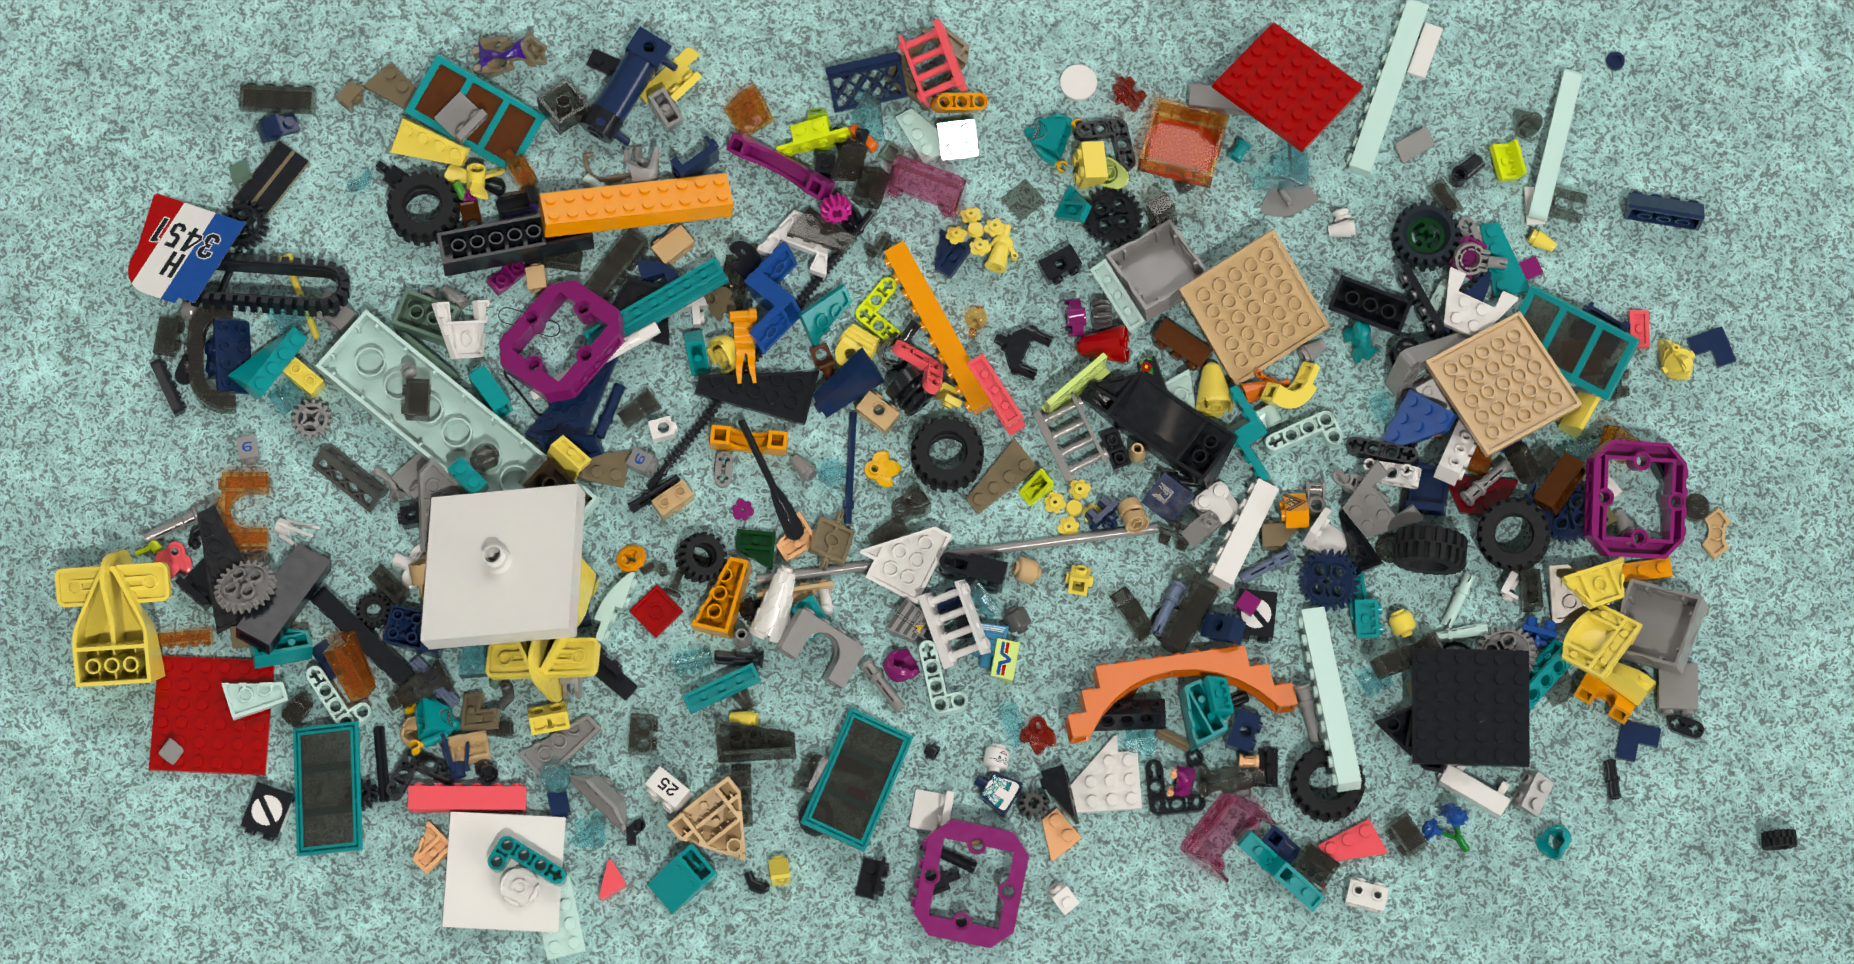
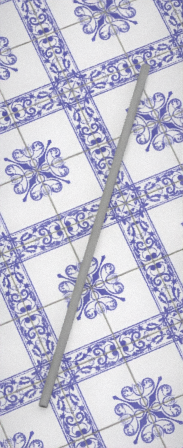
[756,523,1158,585]

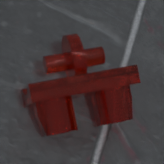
[1113,76,1147,113]

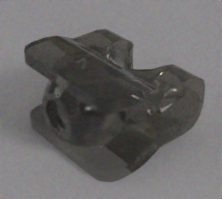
[891,483,931,525]

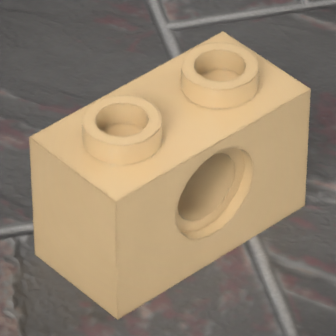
[856,391,900,435]
[651,479,695,521]

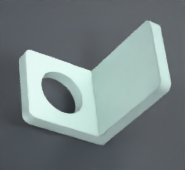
[1430,278,1448,314]

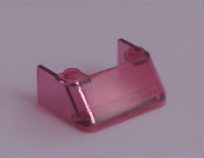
[885,155,967,223]
[1180,791,1275,883]

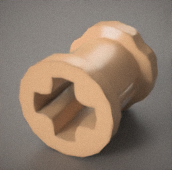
[1239,754,1259,771]

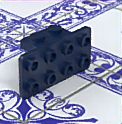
[204,318,251,395]

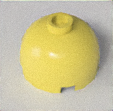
[707,335,736,374]

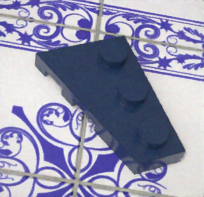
[537,434,604,458]

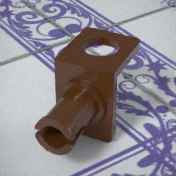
[459,200,482,228]
[809,343,836,381]

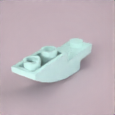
[594,572,638,646]

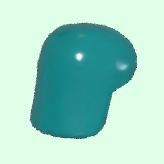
[1535,824,1572,860]

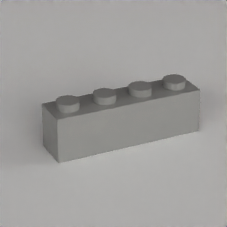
[1188,82,1250,116]

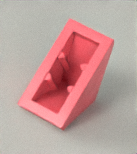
[599,860,627,901]

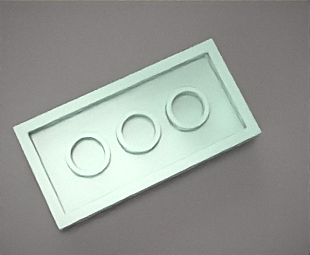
[542,875,586,961]

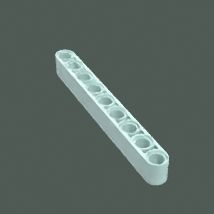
[1527,68,1583,222]

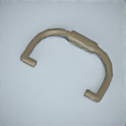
[583,145,642,183]

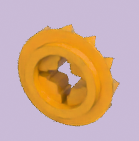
[616,545,647,573]

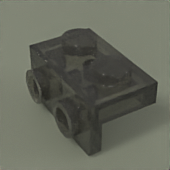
[153,316,185,357]

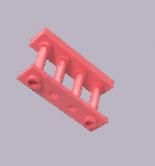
[898,19,968,107]
[967,353,1026,436]

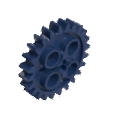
[1542,483,1585,545]
[1298,549,1361,611]

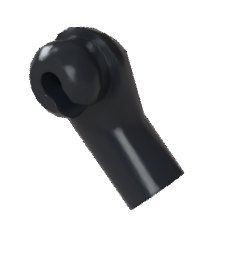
[626,819,646,846]
[744,871,770,894]

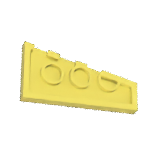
[390,118,470,166]

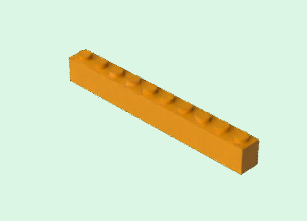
[884,240,993,415]

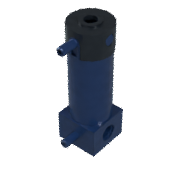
[580,26,678,146]

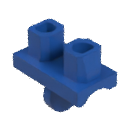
[1521,616,1557,647]

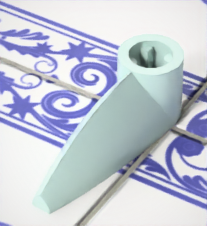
[1227,405,1282,433]

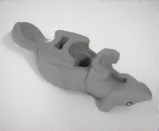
[1332,469,1390,503]

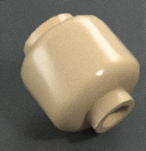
[1012,557,1042,584]

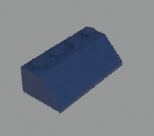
[1623,191,1705,231]

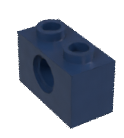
[1200,612,1246,644]
[1226,708,1263,755]

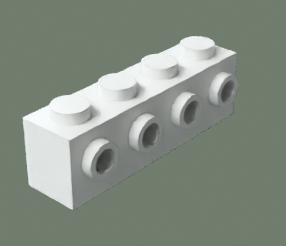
[1433,418,1477,486]

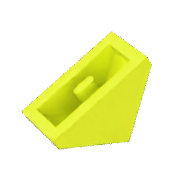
[1018,468,1054,507]

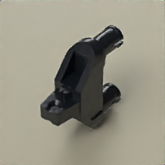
[994,325,1054,381]

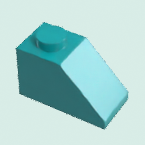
[683,329,710,376]

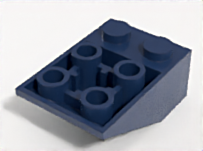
[382,605,444,659]

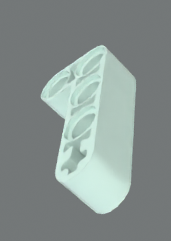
[1264,411,1343,455]
[919,640,968,716]
[306,666,373,734]

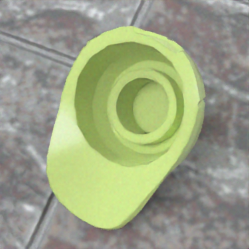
[1099,157,1129,189]

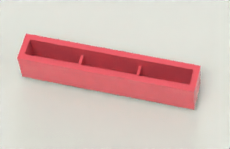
[408,783,527,813]

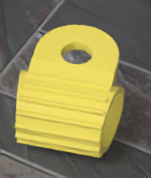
[835,324,880,369]

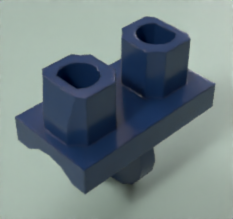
[1085,496,1120,531]

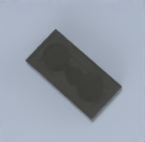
[1426,177,1463,215]

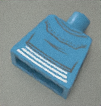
[972,623,1009,669]

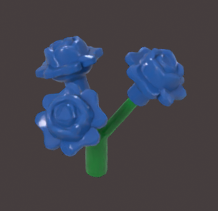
[1422,803,1470,852]

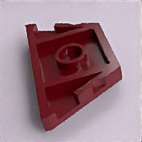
[1449,475,1518,515]

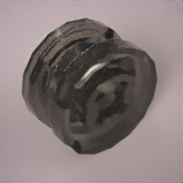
[1685,493,1710,523]

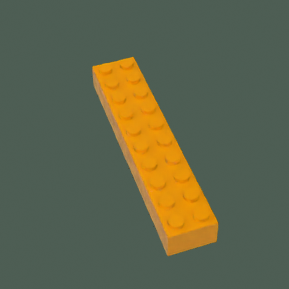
[539,173,733,238]

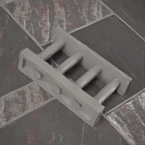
[1033,393,1110,484]

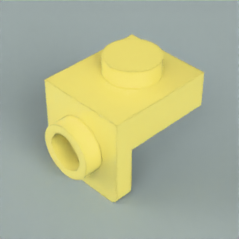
[934,382,963,409]

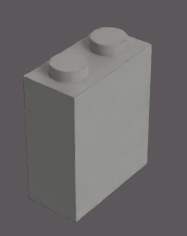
[1656,663,1698,716]

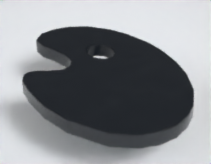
[729,241,762,279]

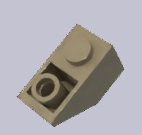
[1260,521,1299,551]

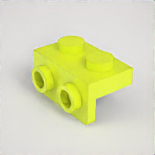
[1489,139,1527,182]

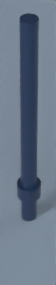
[843,412,857,524]

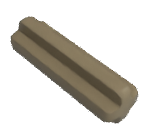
[1156,729,1190,752]

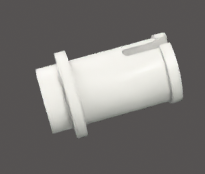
[819,589,834,614]

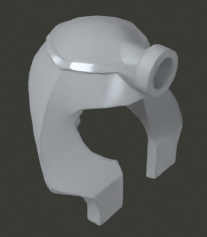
[621,146,660,184]

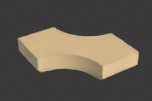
[1701,507,1731,560]

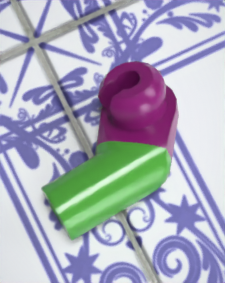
[452,180,477,202]

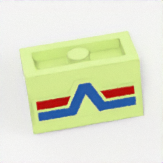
[990,638,1020,683]

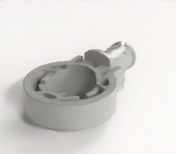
[1453,242,1508,275]

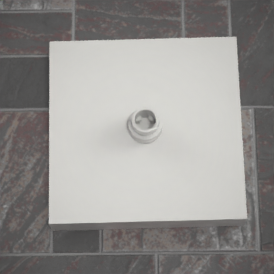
[420,484,586,649]

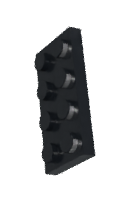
[1397,263,1445,340]

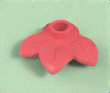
[154,542,192,579]

